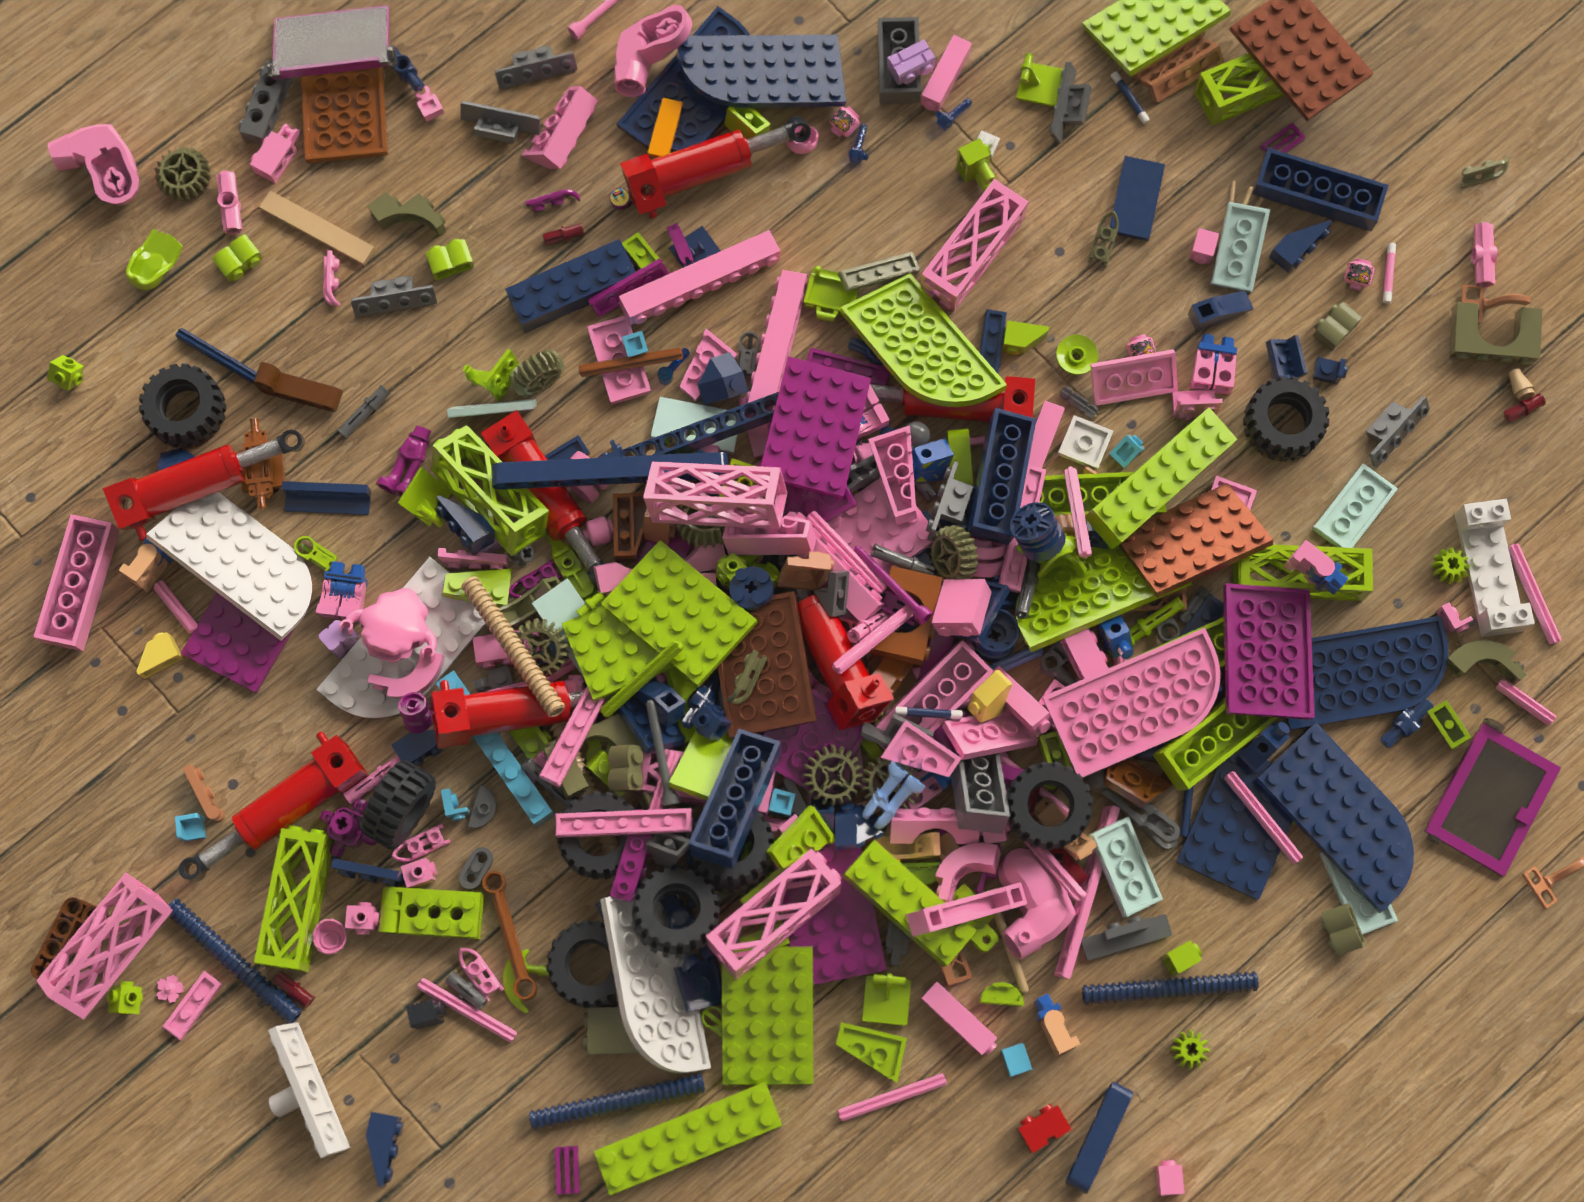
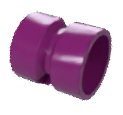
[398,692,432,733]

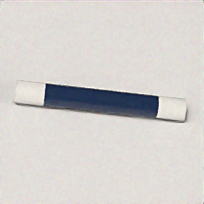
[1111,71,1150,125]
[895,707,962,720]

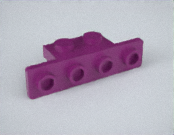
[610,809,652,902]

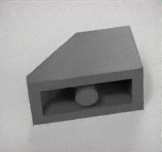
[646,833,690,869]

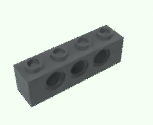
[239,60,294,145]

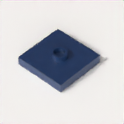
[674,960,722,1013]

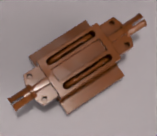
[239,418,286,510]

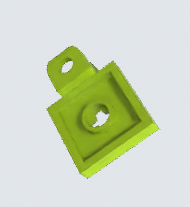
[952,883,999,953]

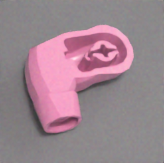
[614,5,692,97]
[48,124,140,206]
[997,848,1075,960]

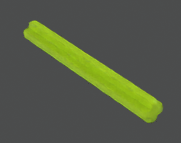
[600,640,684,717]

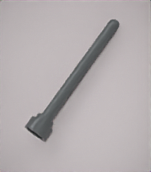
[646,700,680,807]

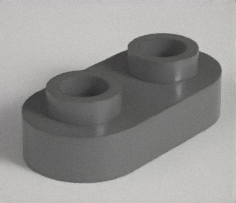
[459,847,494,890]

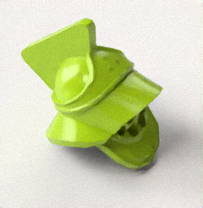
[1016,533,1088,579]

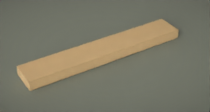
[259,190,375,266]

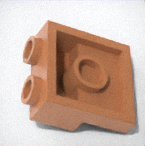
[777,551,834,591]

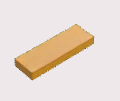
[648,98,683,158]

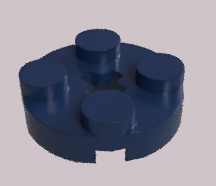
[729,566,774,611]

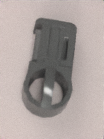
[738,331,760,376]
[1148,600,1180,644]

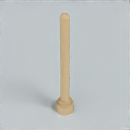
[983,888,1029,994]

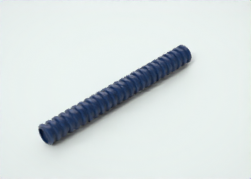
[169,899,302,1024]
[1082,971,1259,1005]
[529,1073,705,1131]

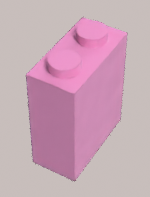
[932,579,991,636]

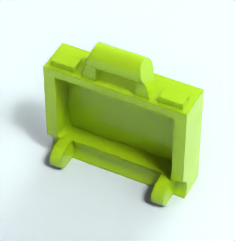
[803,266,859,323]

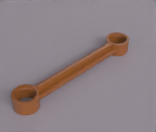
[482,871,538,1001]

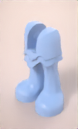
[862,761,925,829]

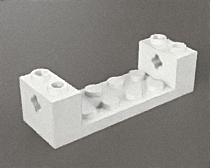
[1454,499,1535,637]

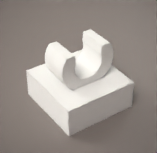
[978,131,1000,159]

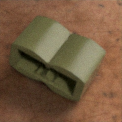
[1313,302,1362,351]
[608,745,643,792]
[1320,903,1366,956]

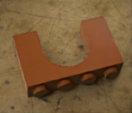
[871,566,943,666]

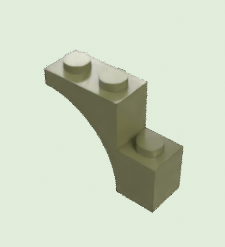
[367,192,447,236]
[499,576,561,629]

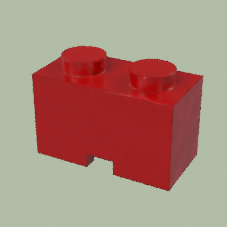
[1017,1103,1072,1153]

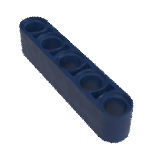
[1065,1081,1134,1194]

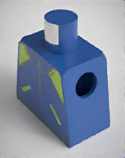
[912,439,954,483]
[1096,615,1134,659]

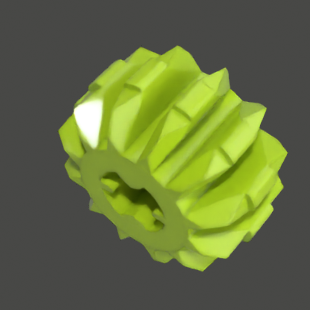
[1431,547,1470,585]
[1170,1030,1210,1070]

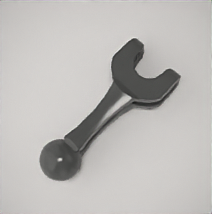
[847,421,930,493]
[1086,768,1180,851]

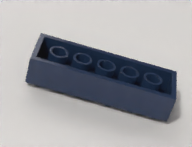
[1252,148,1389,231]
[505,239,635,333]
[967,408,1037,545]
[688,729,781,869]

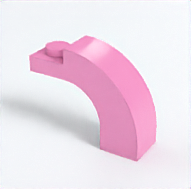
[367,649,445,699]
[935,843,1001,903]

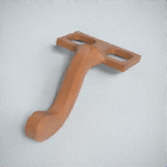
[1461,285,1531,323]
[1522,856,1584,910]

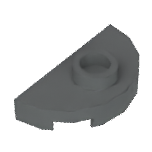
[468,785,497,829]

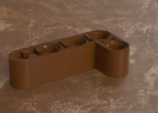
[253,362,343,412]
[31,897,109,979]

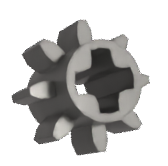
[507,544,535,566]

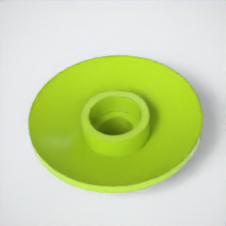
[1056,334,1098,375]

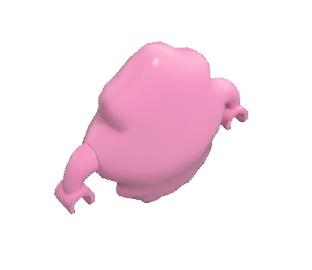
[339,588,437,663]

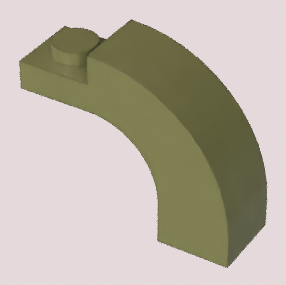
[1446,640,1527,685]

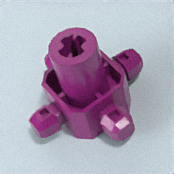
[319,798,377,858]

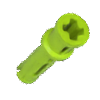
[1128,596,1185,646]

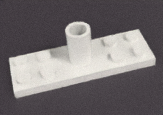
[268,1023,350,1158]

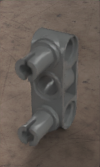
[1039,627,1108,687]

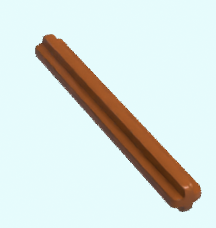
[579,347,683,377]

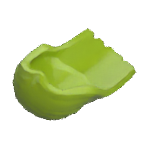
[126,229,183,290]

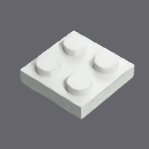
[1058,415,1113,471]

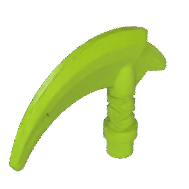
[503,949,549,1013]

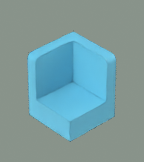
[621,331,648,358]
[769,788,796,819]
[175,813,206,842]
[1000,1043,1032,1077]

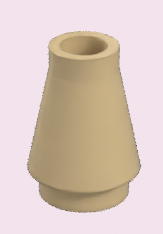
[1508,368,1535,401]

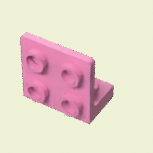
[1171,390,1223,421]

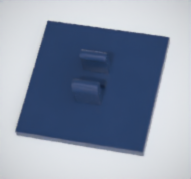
[668,226,721,268]

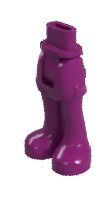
[376,425,431,497]

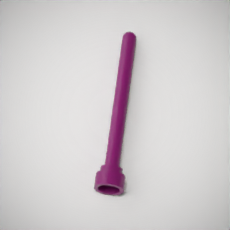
[854,546,933,625]

